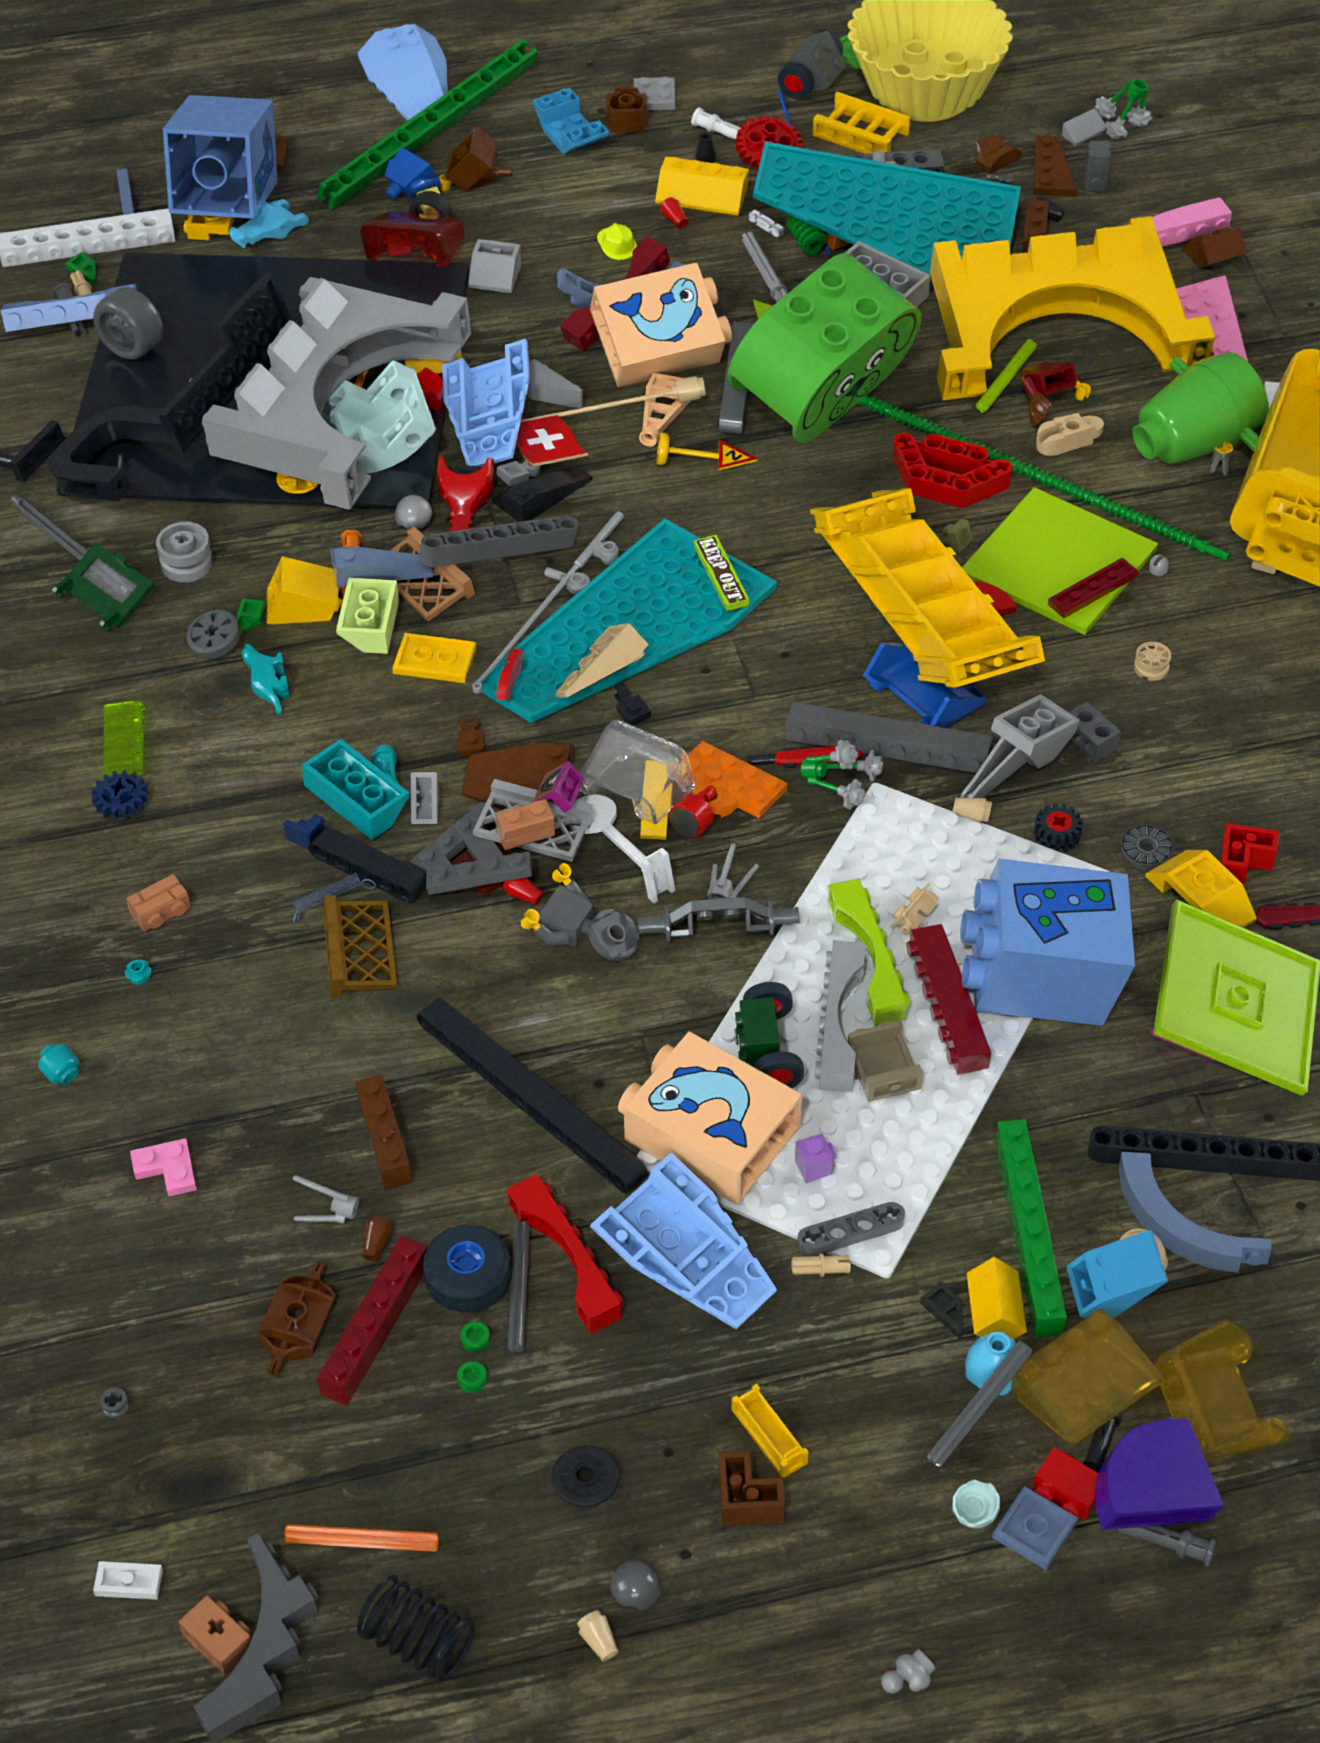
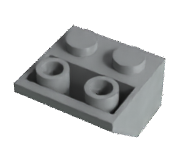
[468,239,522,293]

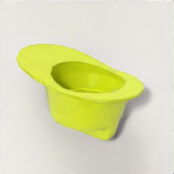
[597,223,637,260]

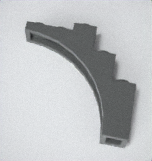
[193,1533,319,1743]

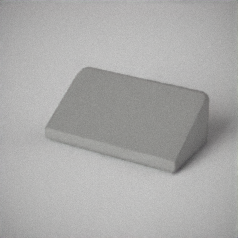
[1062,109,1107,146]

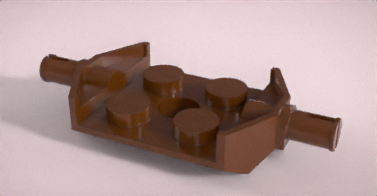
[257,1261,337,1377]

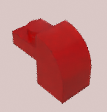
[417,368,445,412]

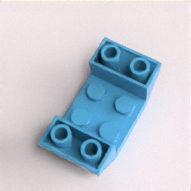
[533,88,609,154]

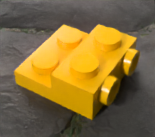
[184,214,235,240]

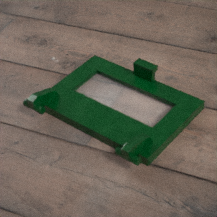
[51,542,155,632]

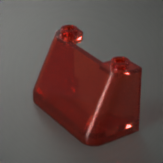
[360,211,465,268]

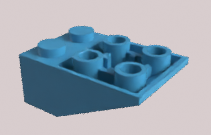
[1066,1230,1168,1325]

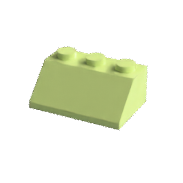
[336,578,399,654]

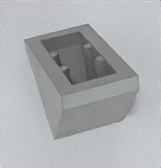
[411,772,440,824]

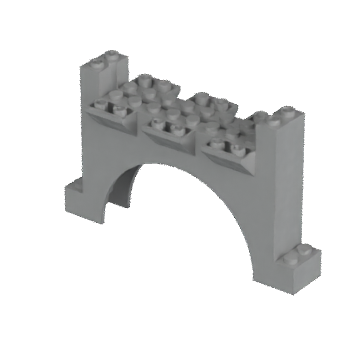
[202,277,471,510]

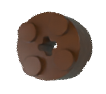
[606,86,648,133]

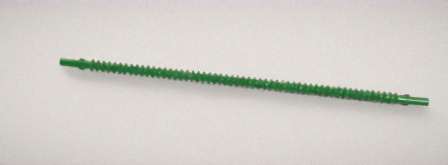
[857,395,1231,562]

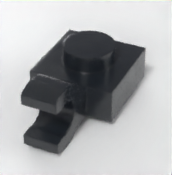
[614,682,651,727]

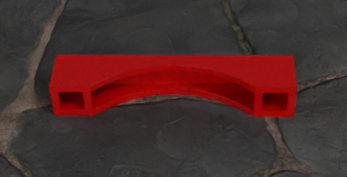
[507,1174,623,1334]

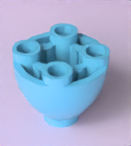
[965,1332,1025,1395]

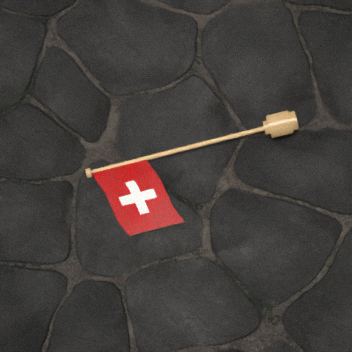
[516,376,706,467]

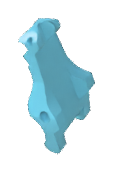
[230,199,309,248]

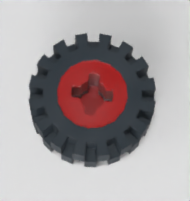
[1034,803,1083,852]

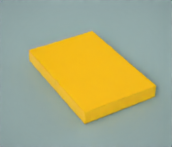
[393,633,477,683]

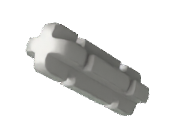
[749,209,785,238]

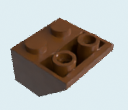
[1182,226,1247,268]

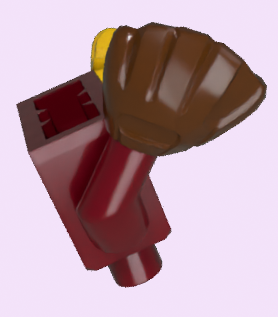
[1020,362,1091,428]

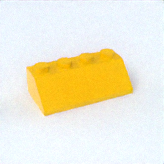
[655,157,749,216]

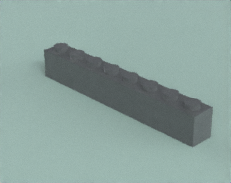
[785,702,992,773]

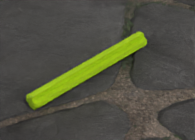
[976,339,1037,413]

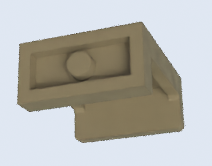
[848,1021,923,1102]

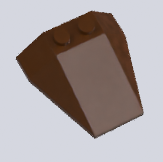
[462,741,574,822]

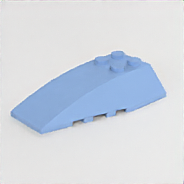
[358,24,448,121]
[442,339,530,468]
[590,1152,777,1330]

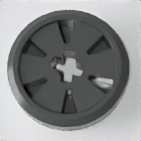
[186,609,241,659]

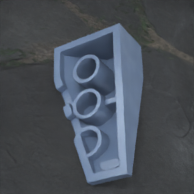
[329,546,433,587]

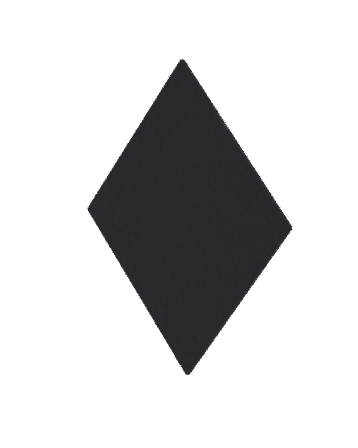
[56,252,469,508]

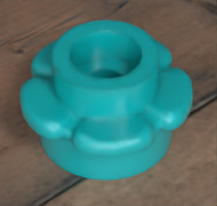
[124,960,151,985]

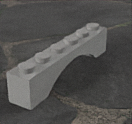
[814,940,866,1092]

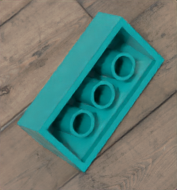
[302,739,410,840]

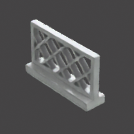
[473,779,593,862]

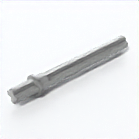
[742,232,788,302]

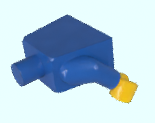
[385,148,451,201]

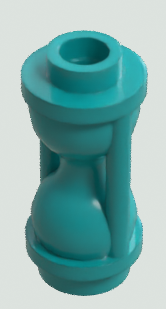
[372,745,400,785]

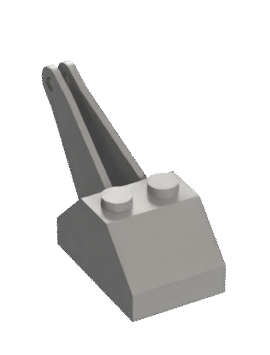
[960,694,1080,798]

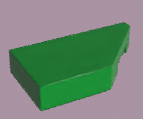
[65,252,97,286]
[236,599,267,634]

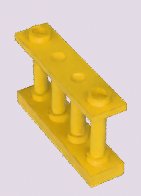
[813,92,911,154]

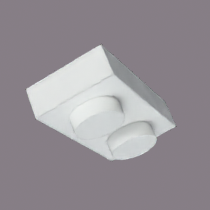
[93,1561,163,1600]

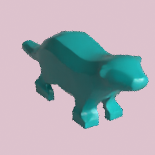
[242,644,289,715]

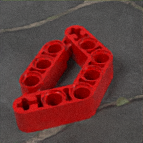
[893,433,1012,508]

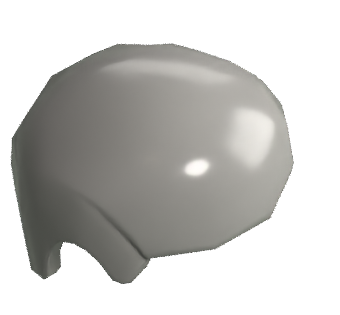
[394,495,432,530]

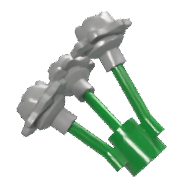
[1095,78,1152,140]
[801,740,883,810]

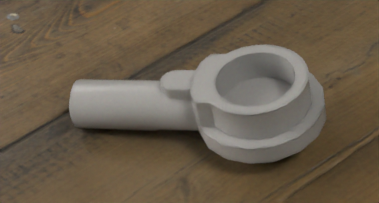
[544,567,590,595]

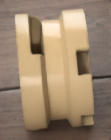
[1134,642,1171,681]

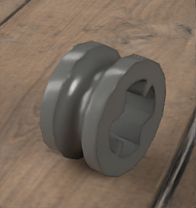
[100,1388,129,1419]

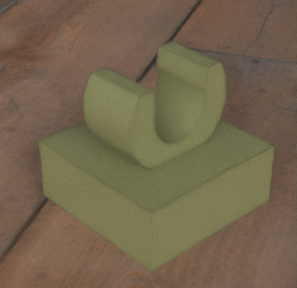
[943,519,973,553]

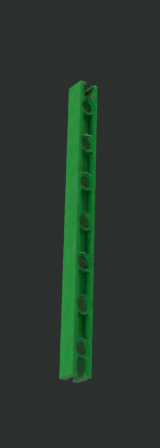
[317,38,538,211]

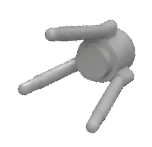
[707,844,759,899]
[293,1175,359,1224]

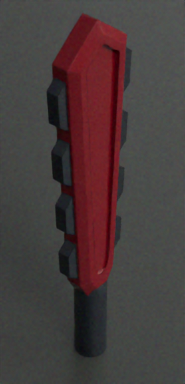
[1255,902,1320,930]

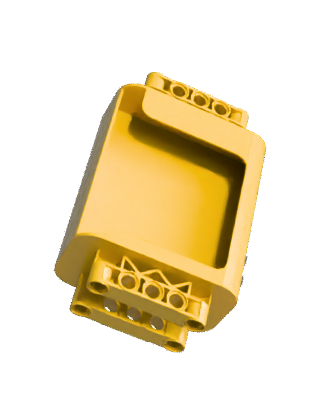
[1230,349,1320,586]

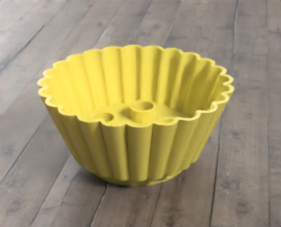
[848,0,1013,122]

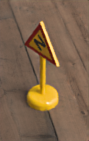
[656,432,758,471]

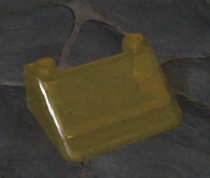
[1154,1319,1291,1461]

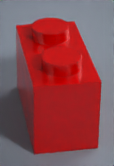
[1033,1447,1098,1521]

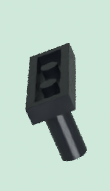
[0,420,65,482]

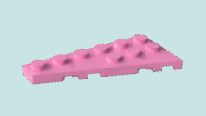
[1176,275,1248,361]

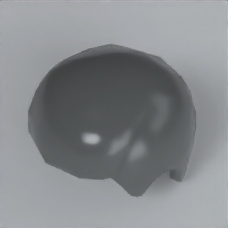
[610,1560,661,1611]

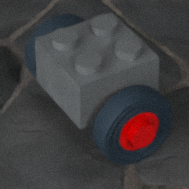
[778,29,846,100]

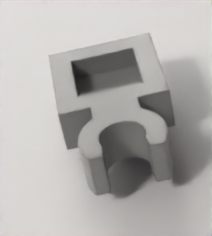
[496,460,541,486]

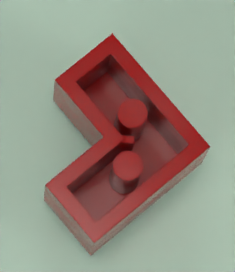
[1220,823,1279,886]

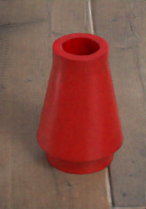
[660,197,688,229]
[503,877,544,906]

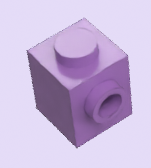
[795,1133,836,1183]

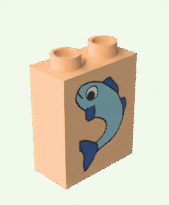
[590,263,732,387]
[618,1031,802,1205]

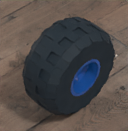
[423,1224,511,1313]

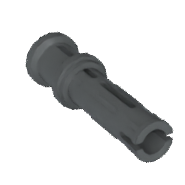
[53,283,87,339]
[1119,1526,1217,1567]

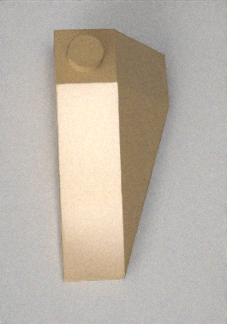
[555,623,648,698]

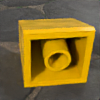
[267,556,341,625]

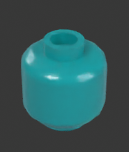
[38,1044,80,1085]

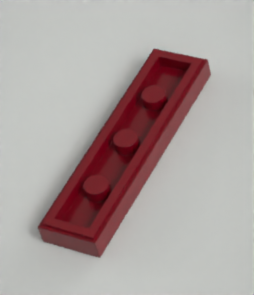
[1048,557,1139,619]

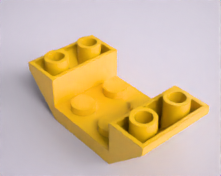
[1145,850,1256,928]

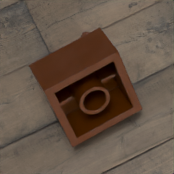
[445,126,513,192]

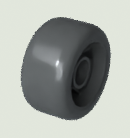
[93,287,163,360]

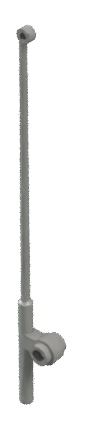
[472,511,624,693]

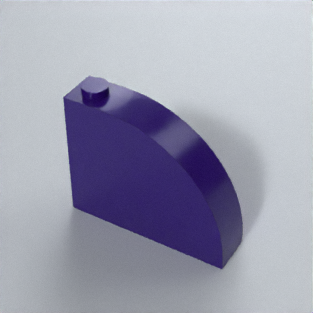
[1095,1417,1224,1530]

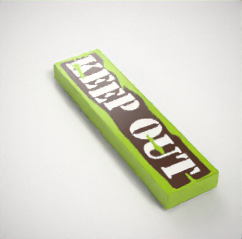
[694,535,749,611]

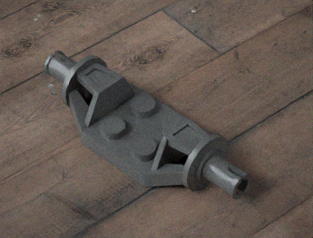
[638,897,799,943]

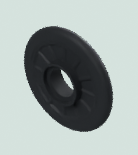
[552,1445,619,1507]

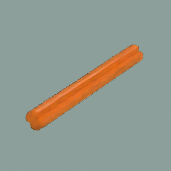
[284,1524,439,1552]

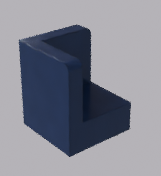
[283,814,325,850]

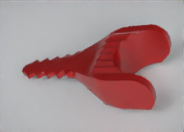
[437,456,495,531]

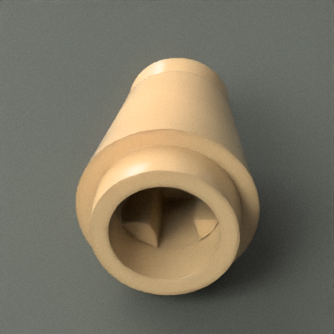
[953,797,992,823]
[577,1610,619,1662]

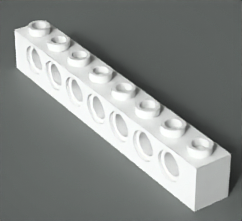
[0,209,176,267]

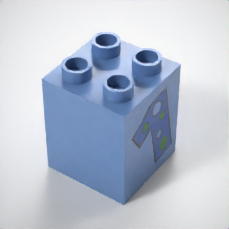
[163,95,277,218]
[960,858,1135,1026]

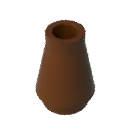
[362,1216,393,1262]

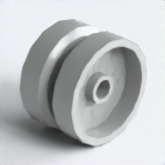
[156,522,213,582]

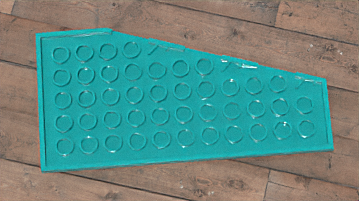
[753,142,1021,281]
[475,518,777,723]

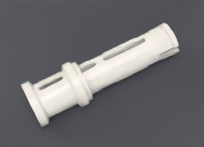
[691,108,741,140]

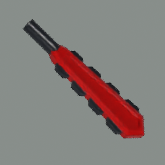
[747,745,864,768]

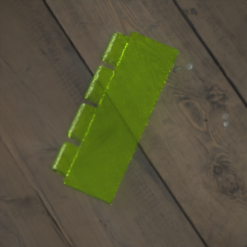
[103,701,144,780]

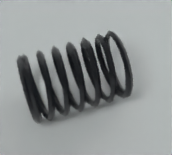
[357,1574,475,1683]

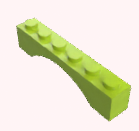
[828,878,910,1026]

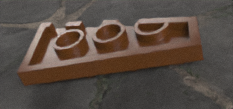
[1033,135,1077,197]

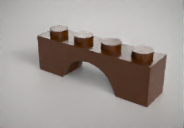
[355,1075,412,1190]

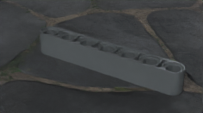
[719,321,755,434]
[420,516,579,567]

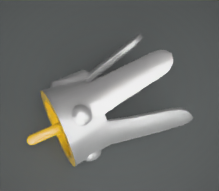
[1209,441,1234,476]

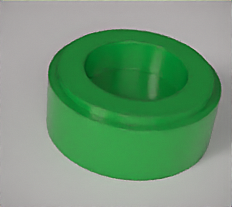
[460,1321,490,1352]
[457,1361,487,1393]

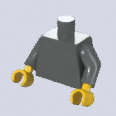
[521,863,594,947]

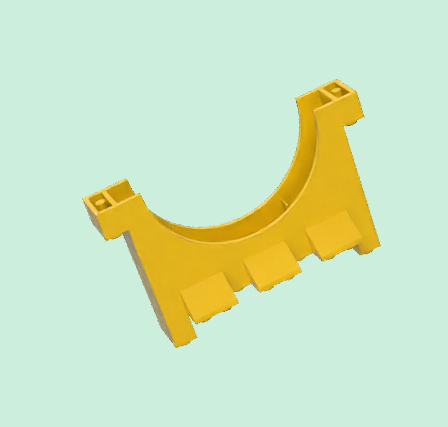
[930,216,1215,401]

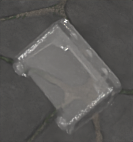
[580,720,696,824]

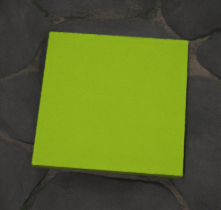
[962,487,1158,635]
[1153,899,1320,1096]

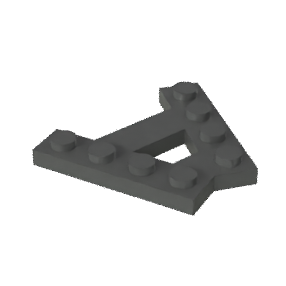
[409,802,532,895]

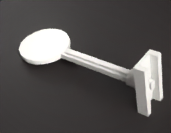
[568,795,676,903]

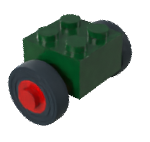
[734,982,804,1088]

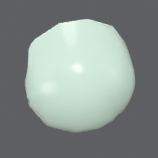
[953,1480,1000,1528]

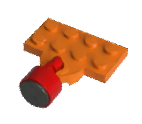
[669,741,788,839]

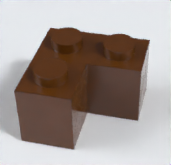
[719,1451,785,1526]

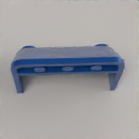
[863,642,987,728]

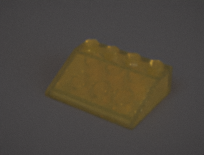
[1010,1309,1164,1446]

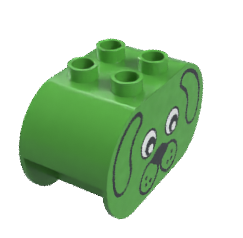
[728,253,922,444]

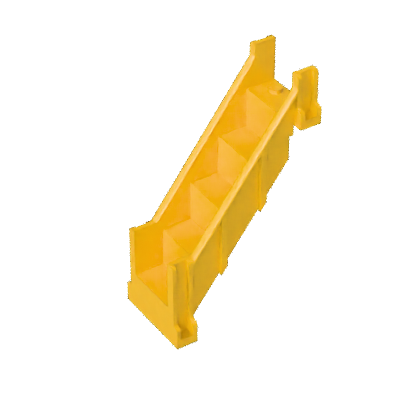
[810,488,1045,688]

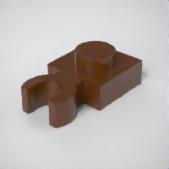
[457,717,484,757]

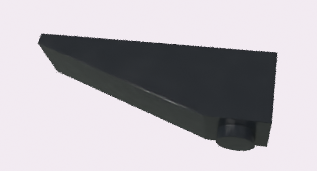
[492,465,593,522]

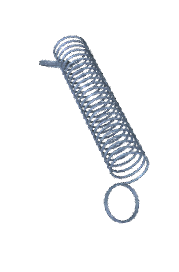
[293,873,376,924]

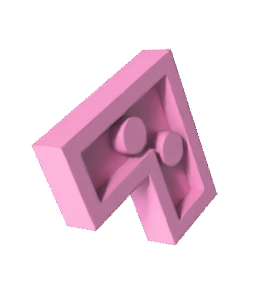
[130,1138,197,1197]

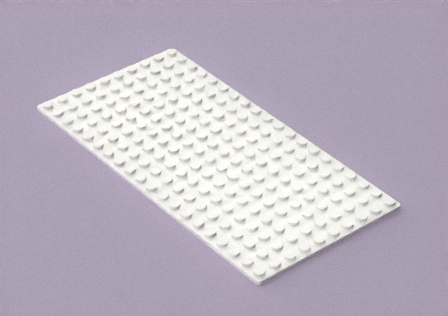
[636,783,1109,1278]

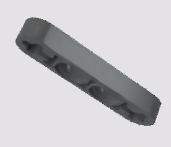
[797,1202,905,1257]

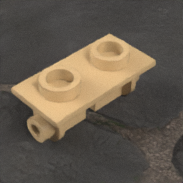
[890,883,938,935]

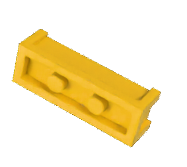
[732,1384,809,1478]

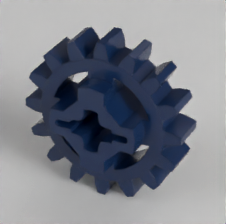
[91,770,149,820]

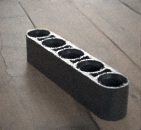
[308,826,426,903]

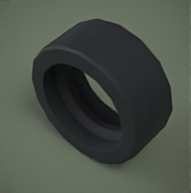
[408,191,452,234]

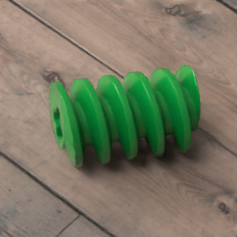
[786,216,827,257]

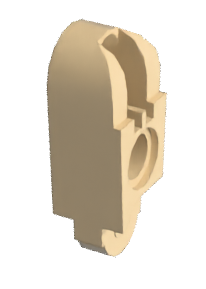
[1036,413,1104,456]

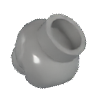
[881,1649,936,1693]

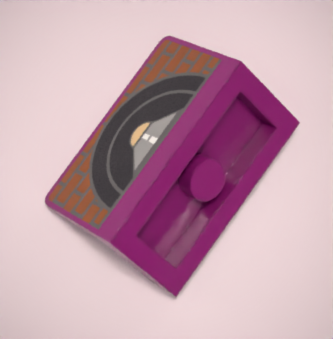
[533,761,584,813]

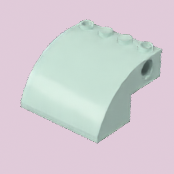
[321,360,436,474]

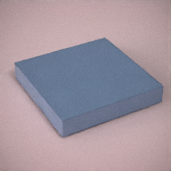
[992,1486,1078,1570]

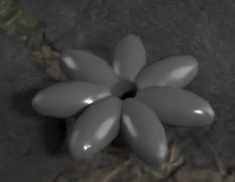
[987,173,1014,183]

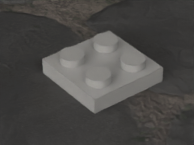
[634,77,675,110]

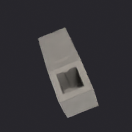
[526,359,583,408]

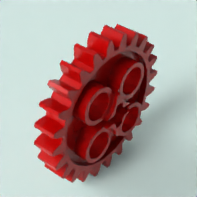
[735,115,804,172]

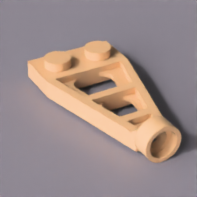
[639,372,690,447]

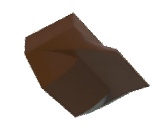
[975,134,1021,174]

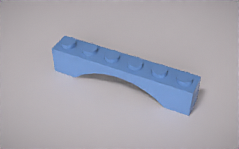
[1,284,137,332]

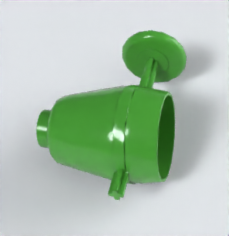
[1133,352,1269,464]

